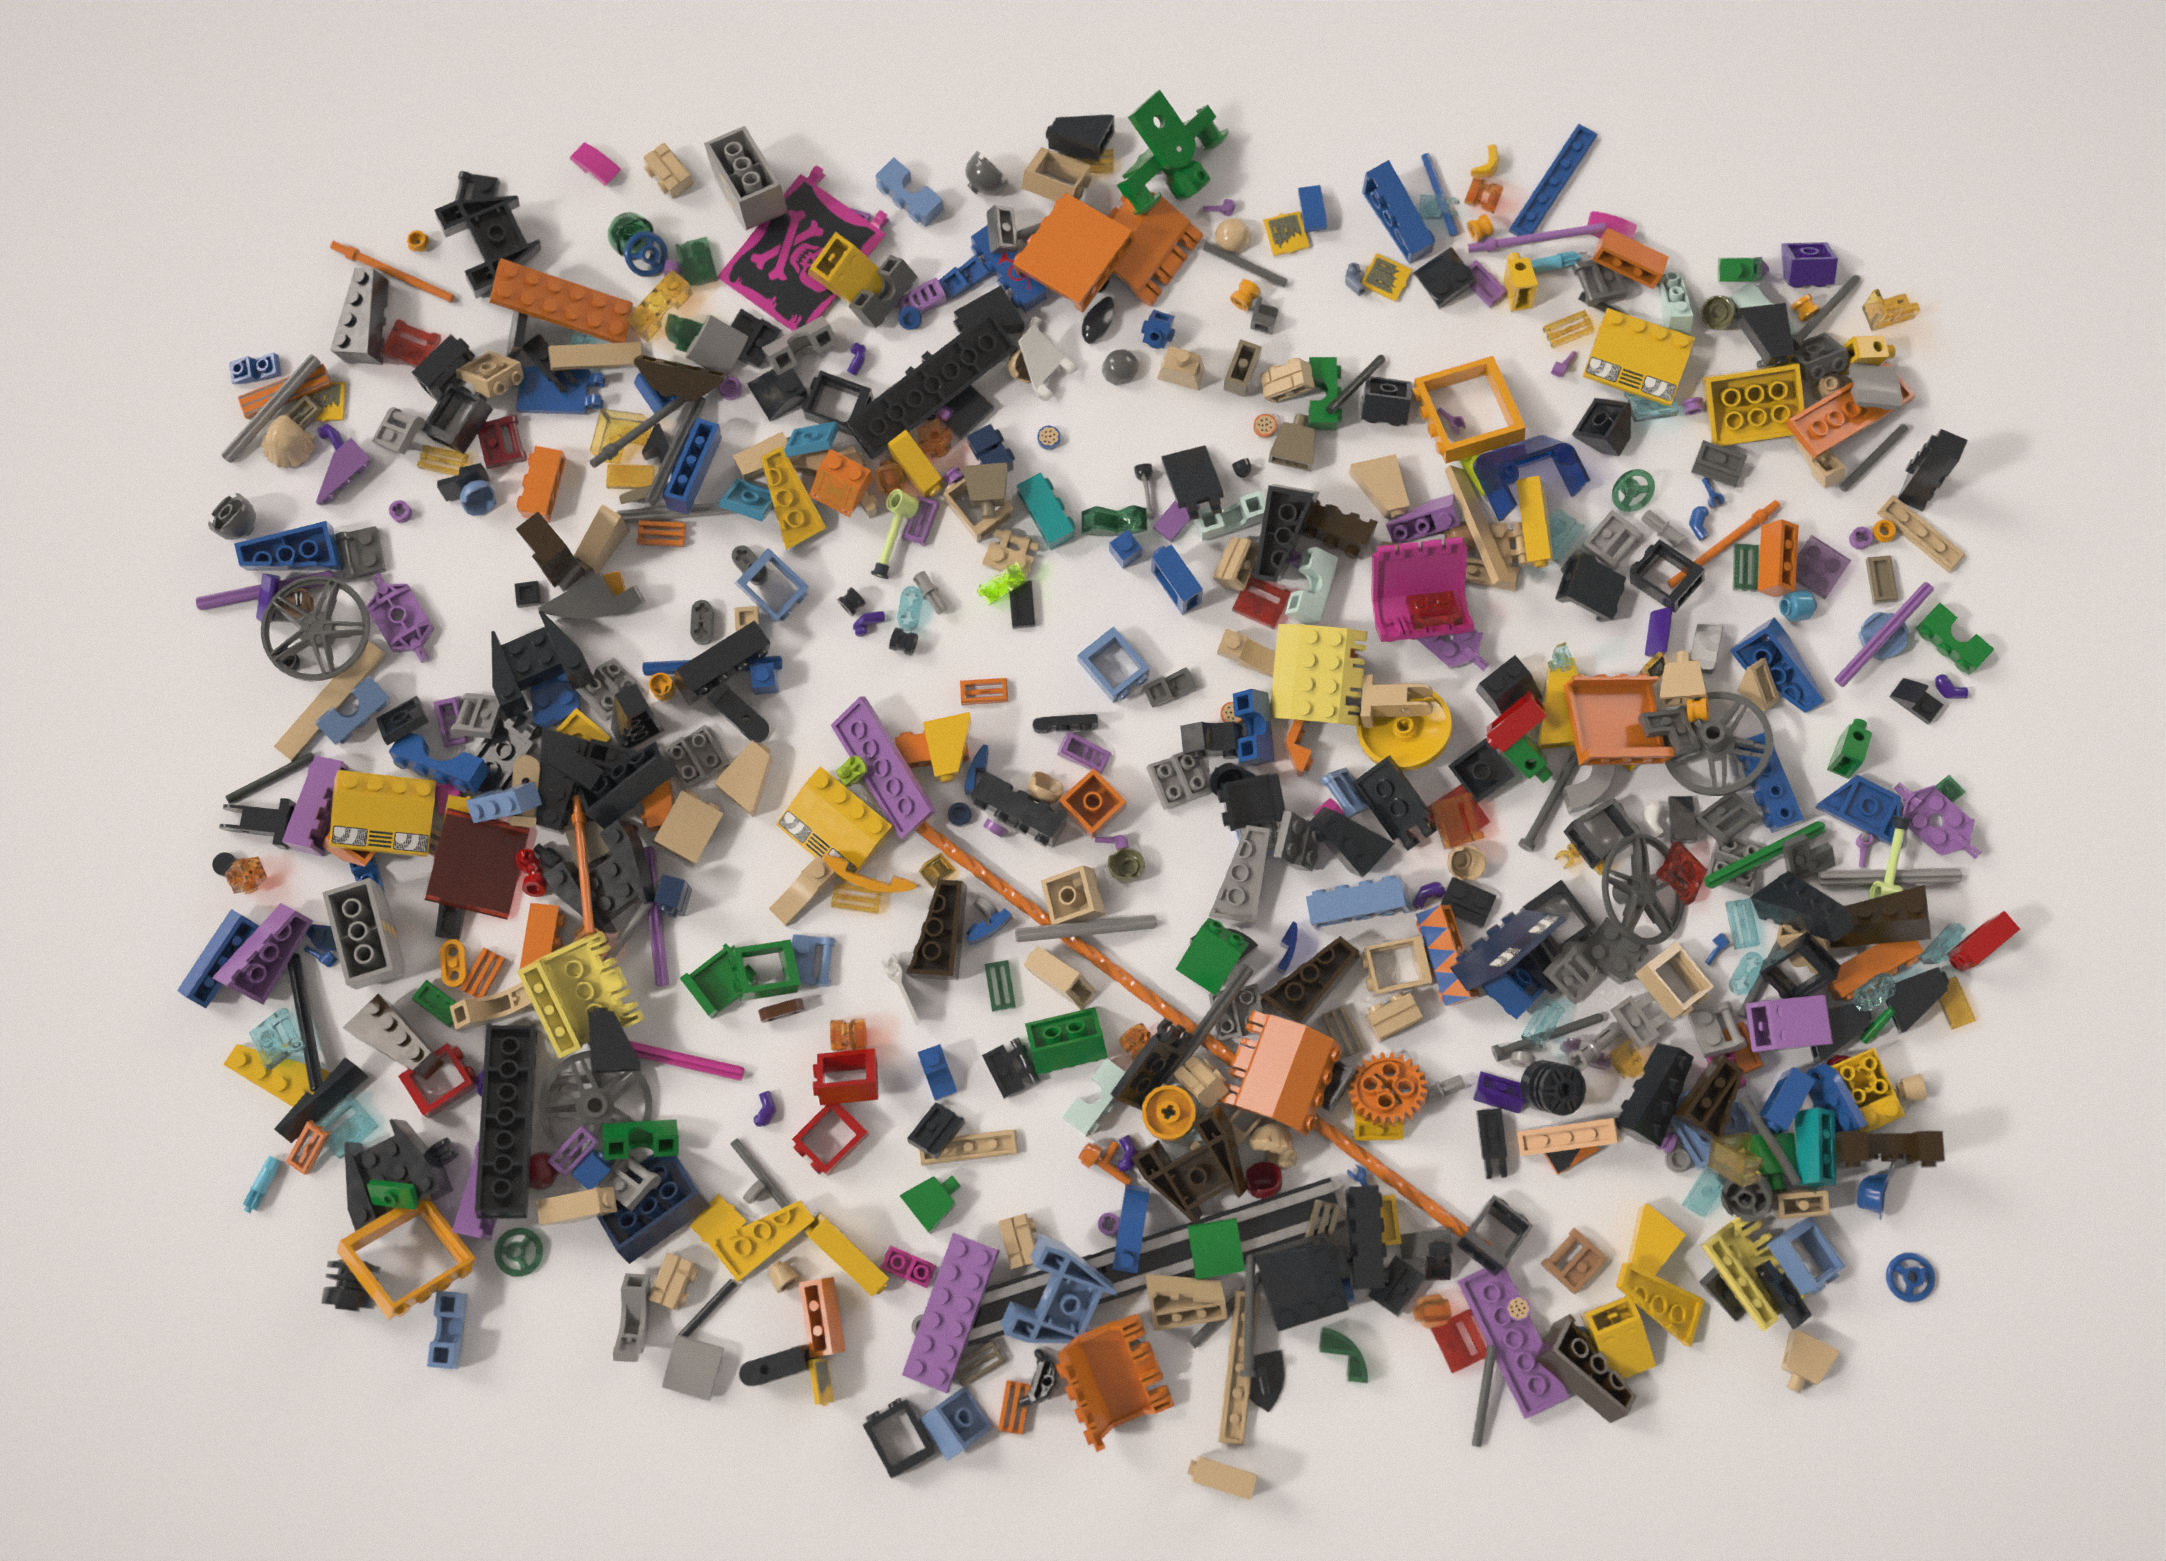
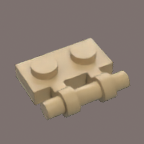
[1488,522,1528,568]
[982,528,1040,581]

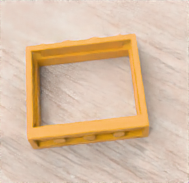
[1412,356,1526,464]
[337,1199,476,1320]

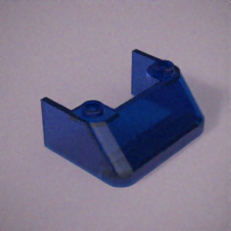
[1473,435,1591,522]

